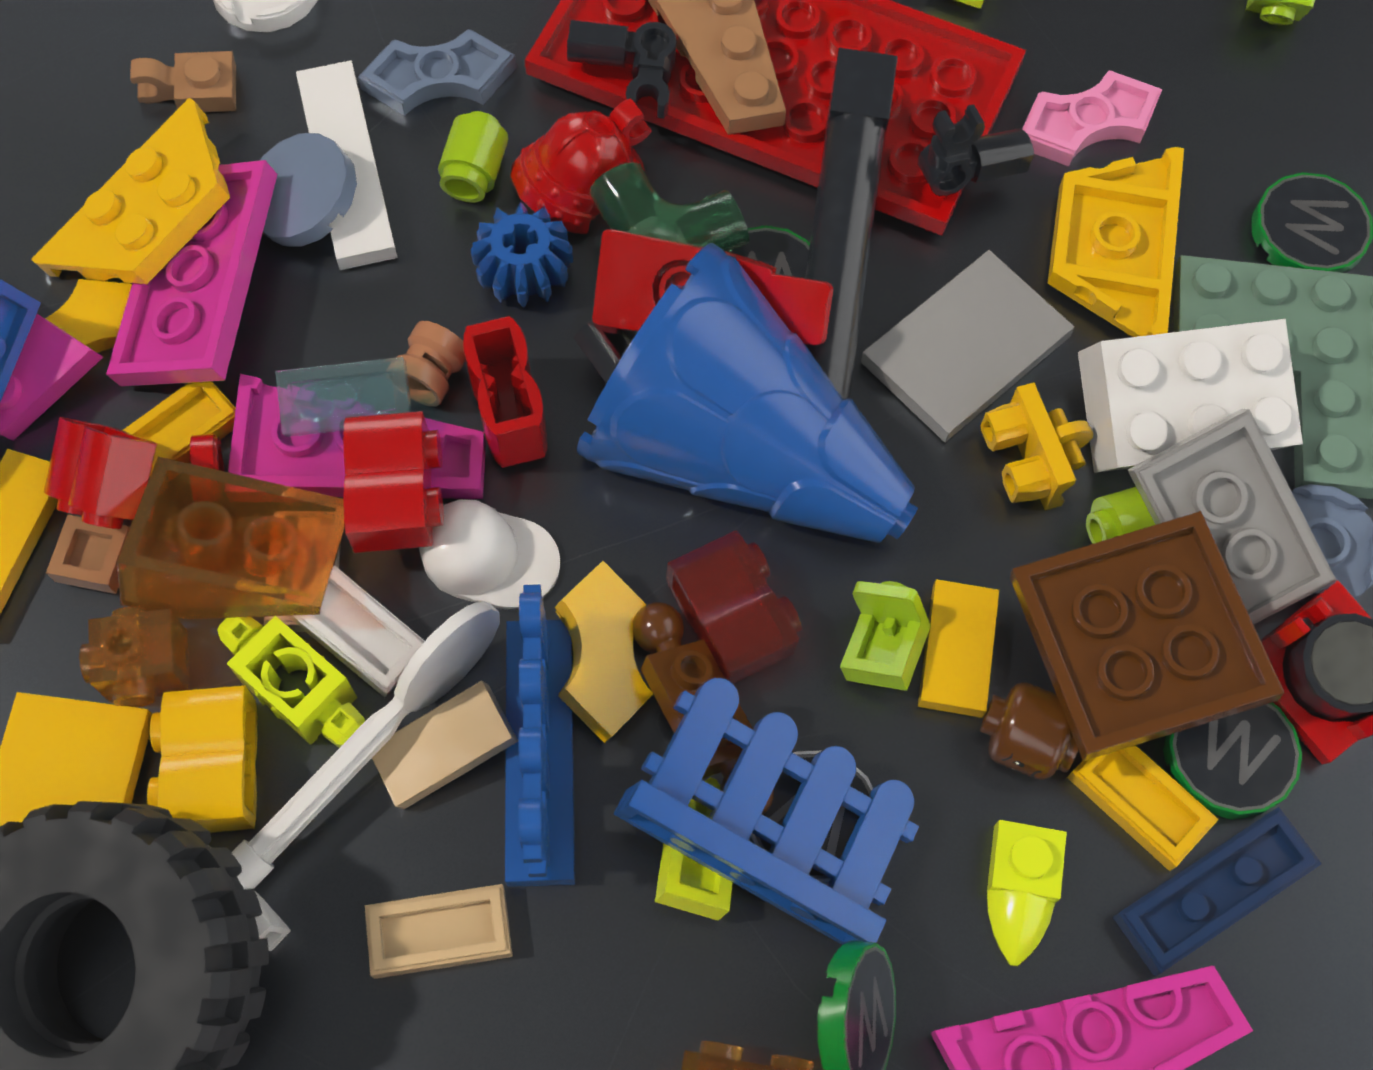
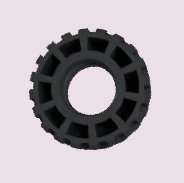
[0,801,269,1070]

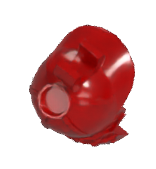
[510,98,652,234]

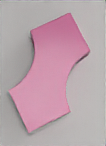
[1022,70,1162,166]

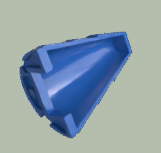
[577,243,918,543]

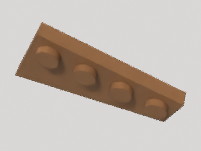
[648,0,786,135]

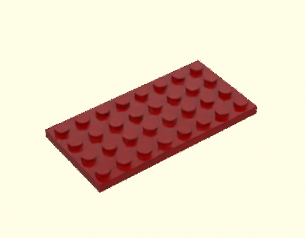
[525,0,1026,236]

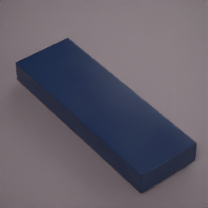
[1113,807,1322,977]

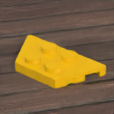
[31,98,230,284]
[1048,147,1184,337]

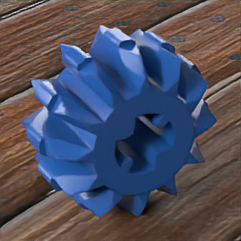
[471,202,573,308]

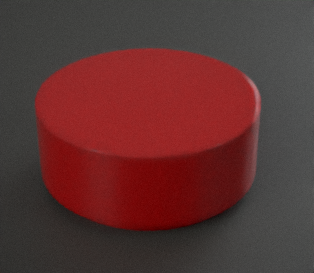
[190,434,225,498]

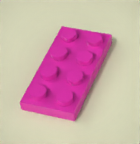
[106,160,278,386]

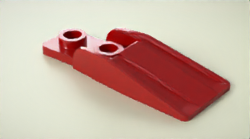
[592,229,833,345]

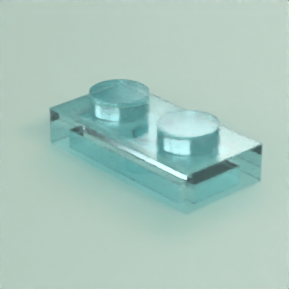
[275,357,412,437]

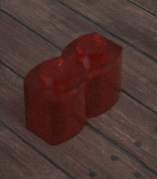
[666,530,802,684]

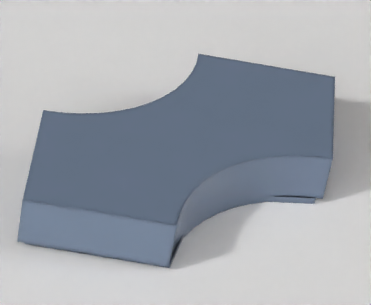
[358,29,517,116]

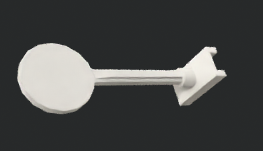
[208,601,500,951]

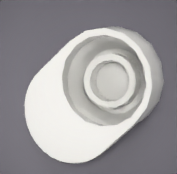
[419,499,560,610]

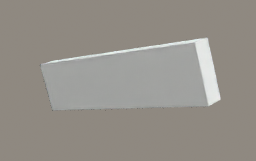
[296,61,398,270]

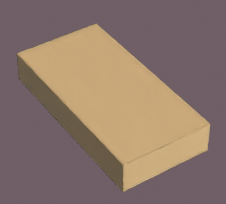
[372,681,518,810]
[364,884,513,979]

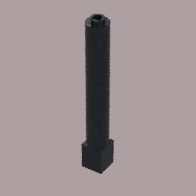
[805,47,898,399]

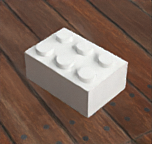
[1078,319,1303,473]

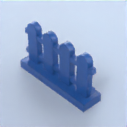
[505,584,575,887]
[614,678,919,945]

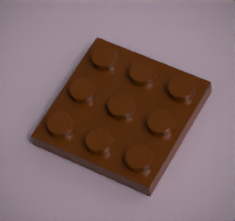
[1010,511,1284,761]

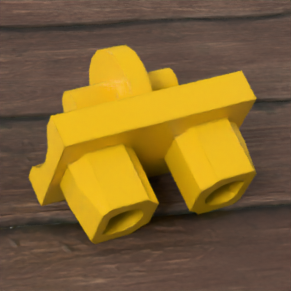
[981,382,1093,510]

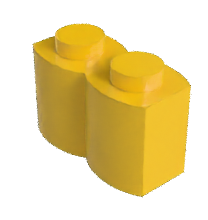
[147,685,257,833]

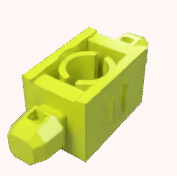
[217,611,366,748]

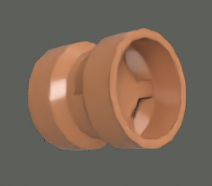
[386,321,466,407]

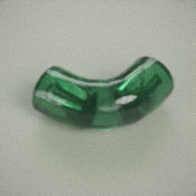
[590,162,750,252]

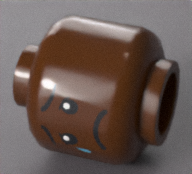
[980,682,1079,780]

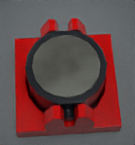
[1261,580,1373,765]

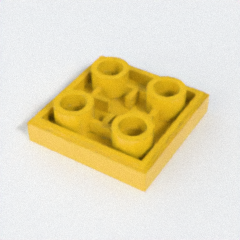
[0,692,152,826]

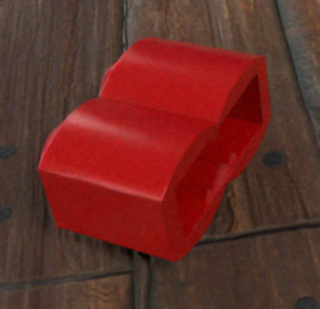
[463,316,548,468]
[343,411,444,553]
[44,417,157,529]

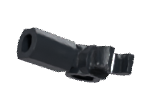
[567,20,676,119]
[917,104,1035,196]

